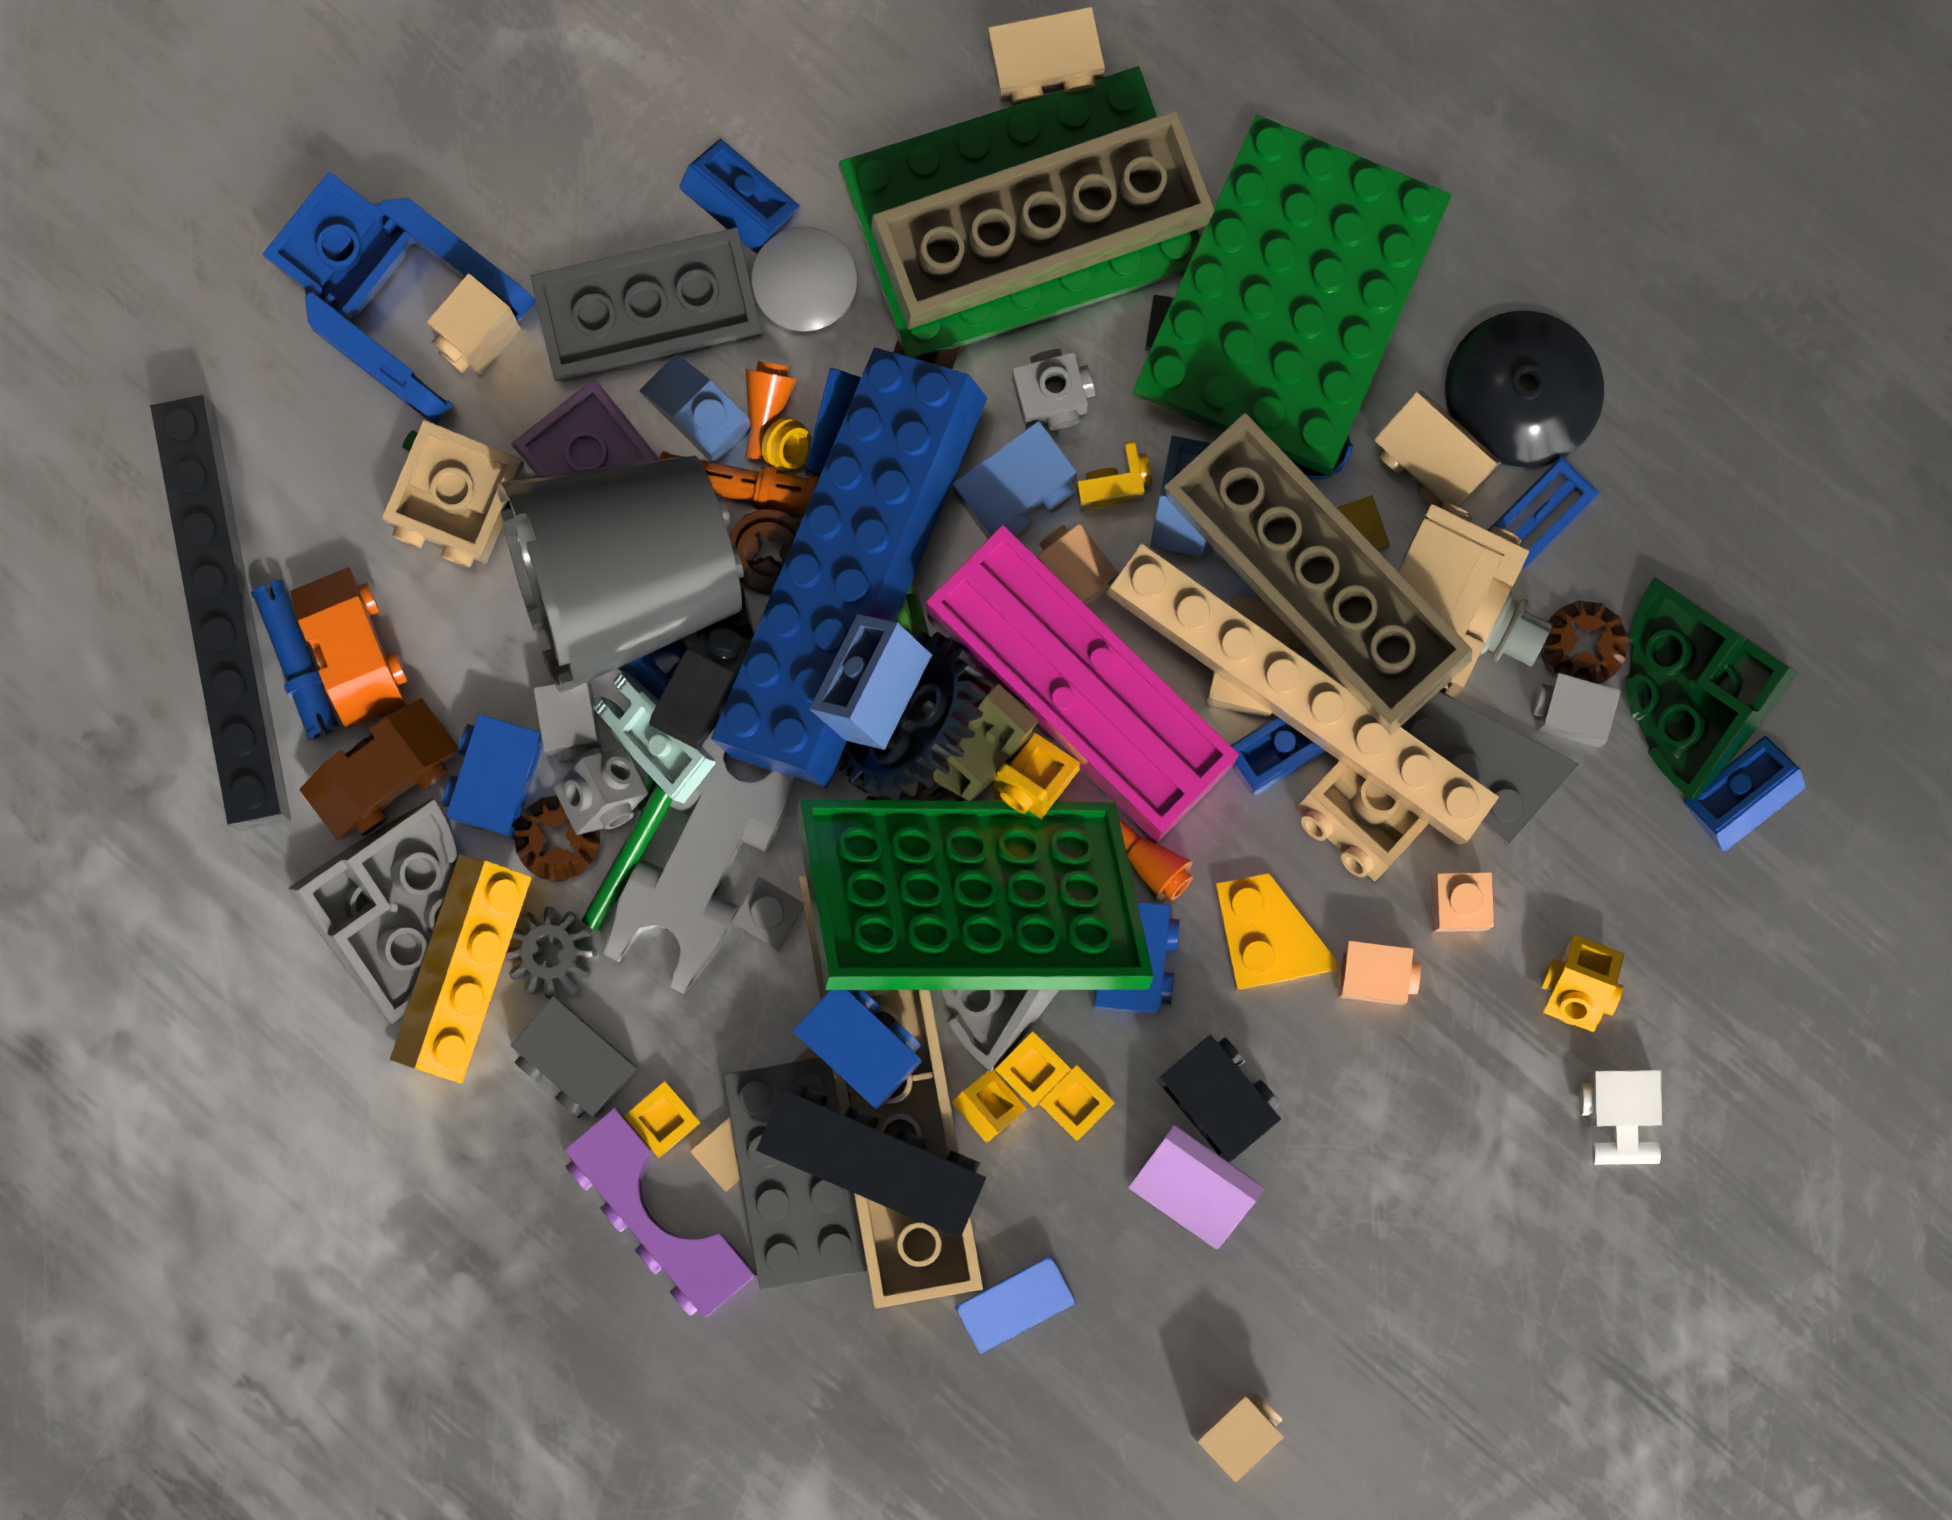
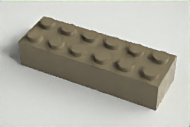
[871,110,1215,330]
[1164,413,1472,735]

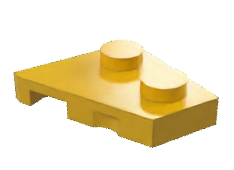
[1215,873,1339,990]

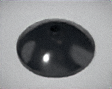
[1444,310,1604,469]

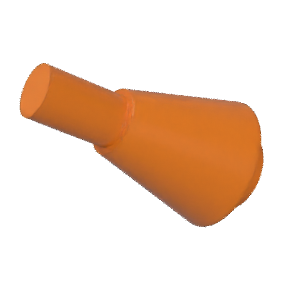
[745,361,798,461]
[1119,818,1193,902]

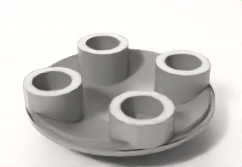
[751,227,857,332]

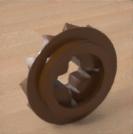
[729,506,800,592]
[1542,600,1629,684]
[514,796,600,881]

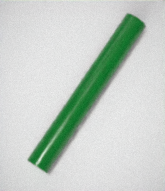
[581,784,673,930]

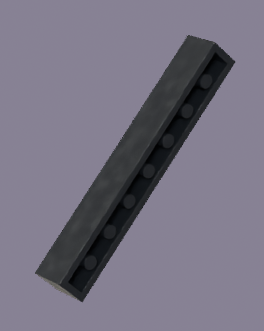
[150,395,291,831]

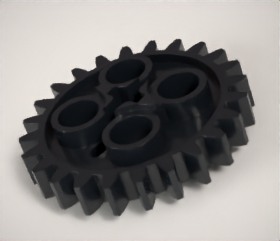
[839,631,986,801]

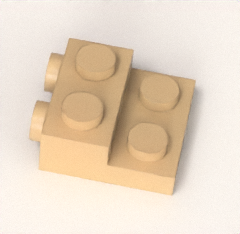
[382,420,525,568]
[1296,761,1428,882]

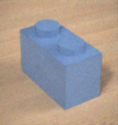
[952,421,1077,539]
[809,614,932,750]

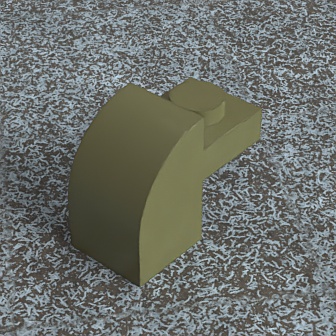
[933,684,1039,801]

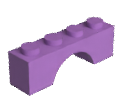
[564,1108,757,1318]

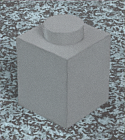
[1533,673,1621,748]
[533,682,602,763]

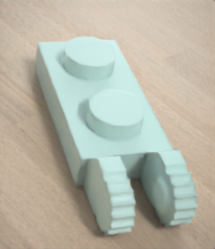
[594,671,716,803]

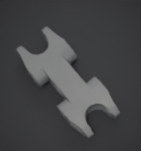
[603,729,795,995]

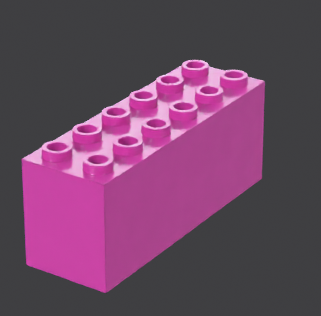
[926,525,1239,844]

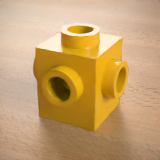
[1540,934,1624,1032]

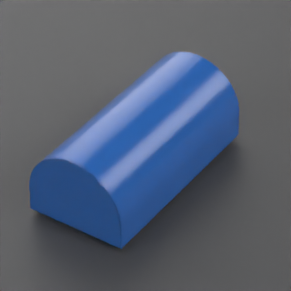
[1230,716,1326,797]

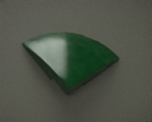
[1625,577,1799,800]

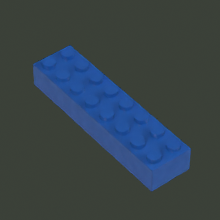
[711,347,987,789]

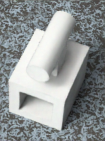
[1579,1070,1662,1165]

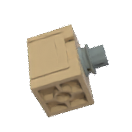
[1397,503,1553,699]

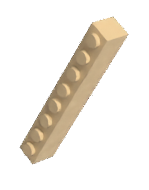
[1106,543,1499,845]

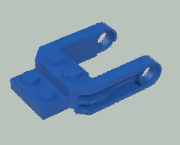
[262,171,536,425]

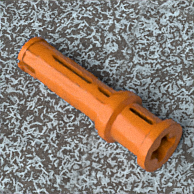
[659,451,820,518]

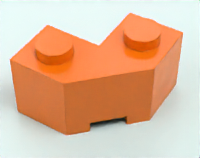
[290,566,408,730]

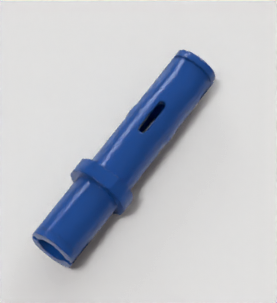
[251,580,340,740]

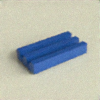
[1487,456,1600,570]

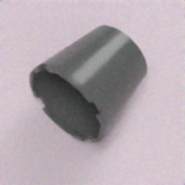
[497,455,744,692]

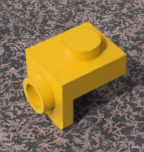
[997,733,1080,819]

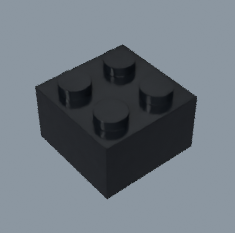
[1156,1034,1281,1162]

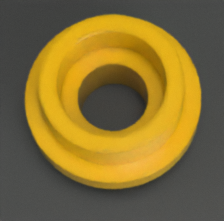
[762,418,812,471]

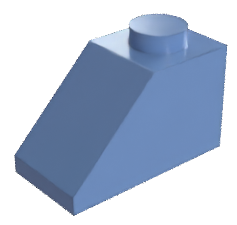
[639,353,751,463]
[1150,435,1211,557]

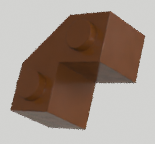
[299,698,459,841]

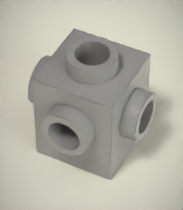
[1012,349,1095,430]
[554,748,648,835]

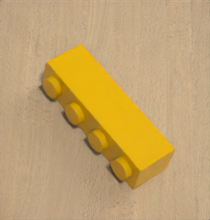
[390,855,532,1084]

